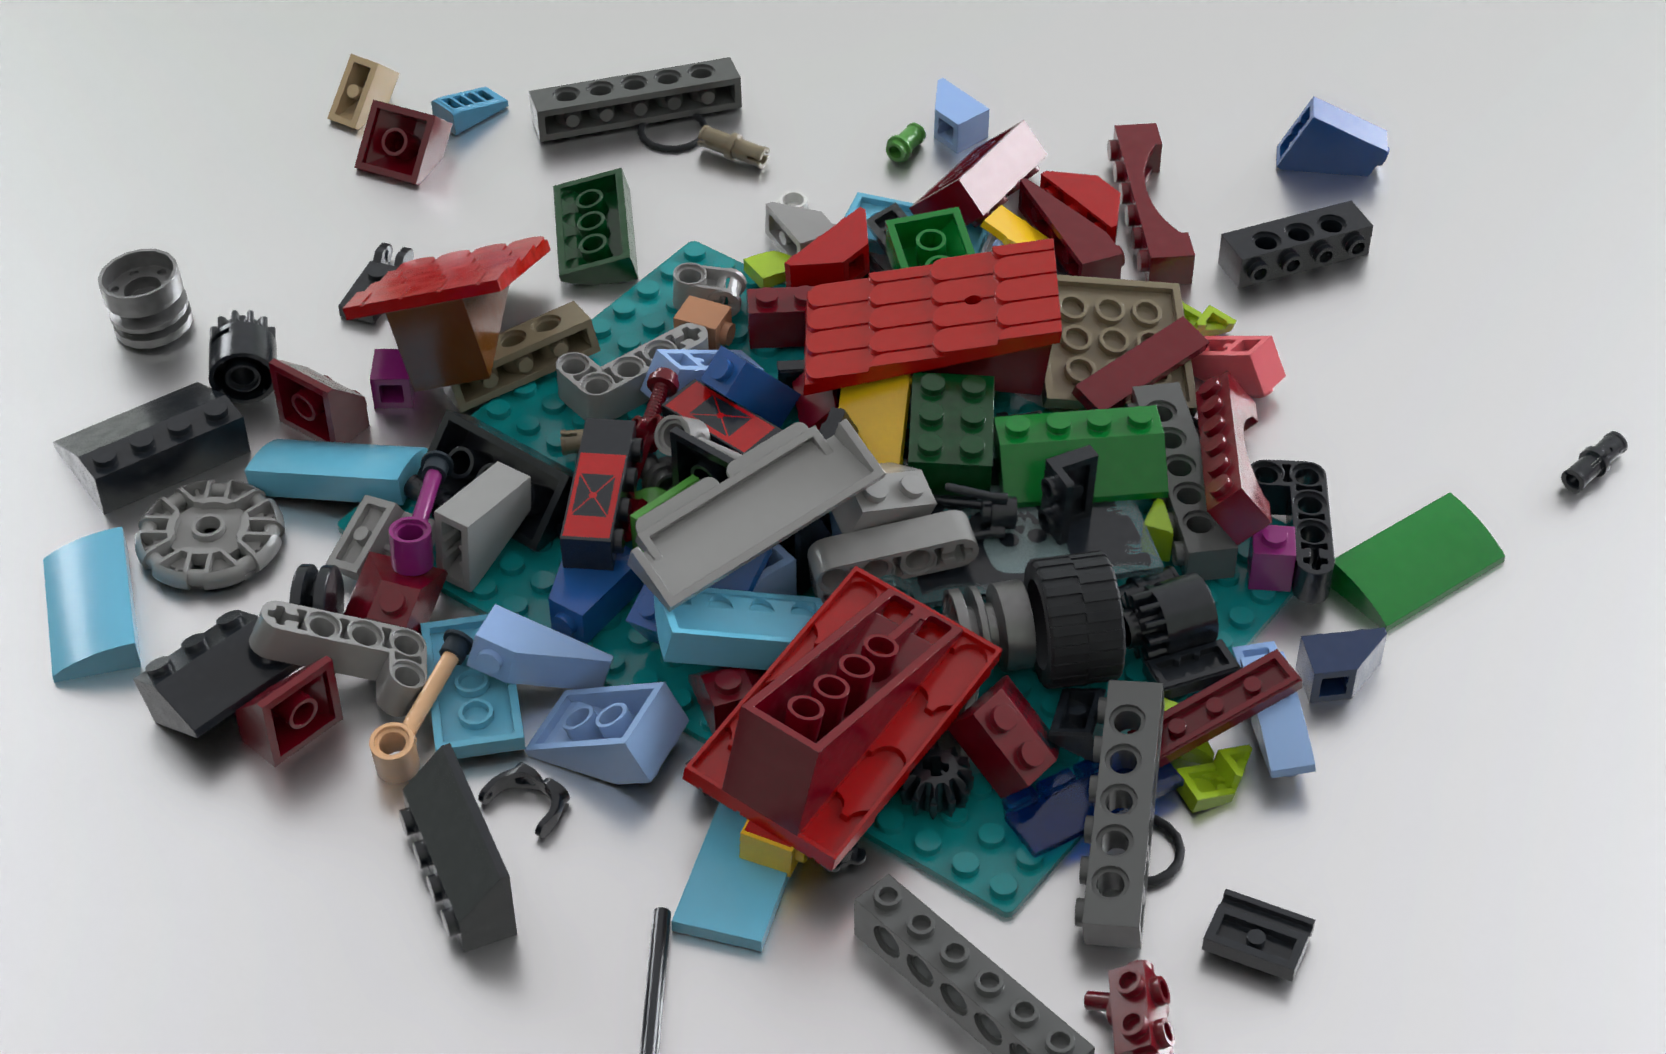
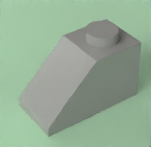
[765,202,836,256]

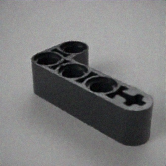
[1251,460,1335,604]

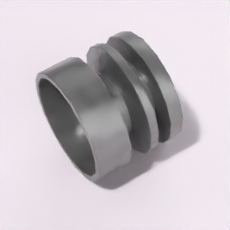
[98,249,193,349]
[942,579,1036,672]

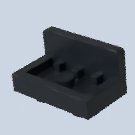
[1038,445,1099,545]

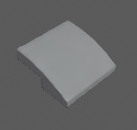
[325,495,435,581]

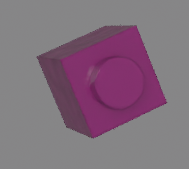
[370,349,416,409]
[1247,525,1296,592]

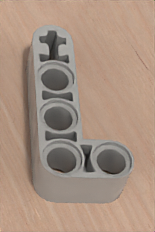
[556,323,709,421]
[807,510,979,604]
[249,601,427,717]

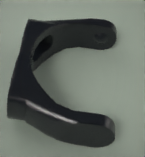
[478,762,570,838]

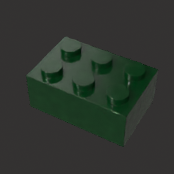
[908,372,995,496]

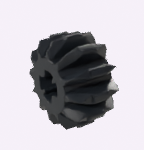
[899,742,974,820]

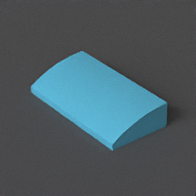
[244,439,428,505]
[43,527,141,683]
[654,588,823,670]

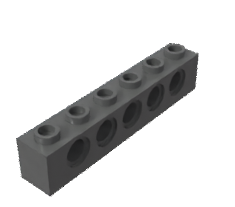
[529,57,742,142]
[1125,382,1238,581]
[1075,680,1165,949]
[854,874,1095,1054]

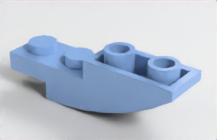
[1232,641,1316,778]

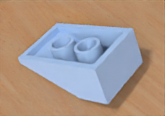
[524,682,690,784]

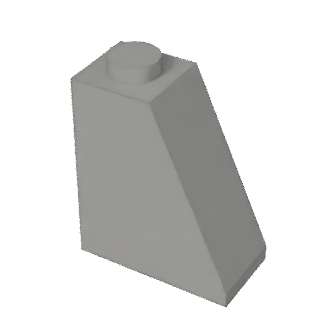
[434,461,531,592]

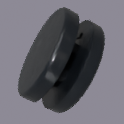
[289,564,344,614]

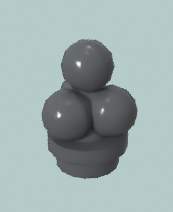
[640,453,673,491]

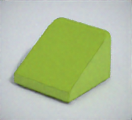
[1140,498,1173,562]

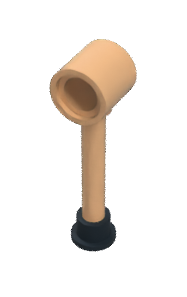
[369,629,474,784]

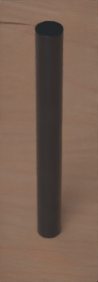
[639,907,671,1054]

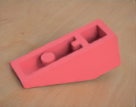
[1191,336,1286,398]

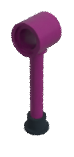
[389,450,454,576]

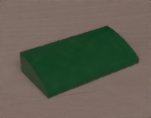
[553,167,639,285]

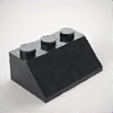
[133,610,302,738]

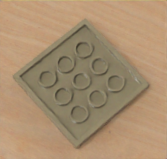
[1042,275,1197,417]

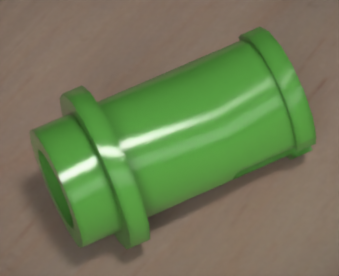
[886,123,926,162]

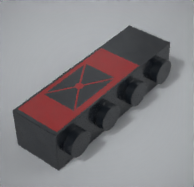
[661,379,782,455]
[560,418,644,571]

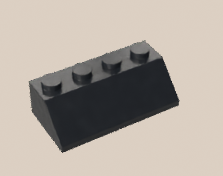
[417,409,574,552]
[399,743,517,952]

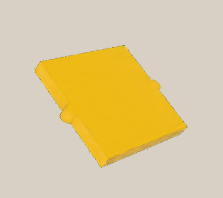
[980,205,1049,245]

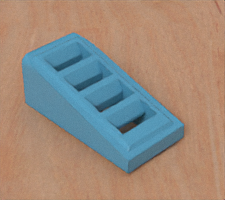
[431,86,509,135]

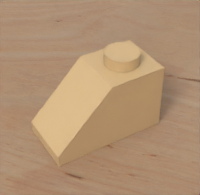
[327,54,400,130]

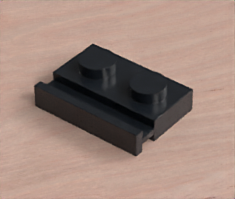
[1202,889,1316,982]

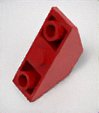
[1040,171,1121,244]
[784,207,870,287]

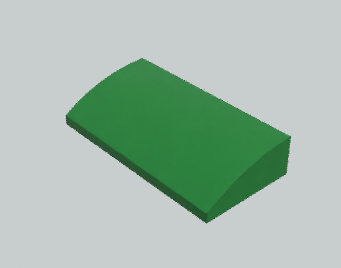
[1330,492,1505,632]

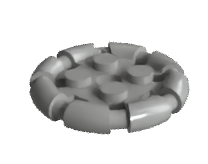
[134,479,285,591]

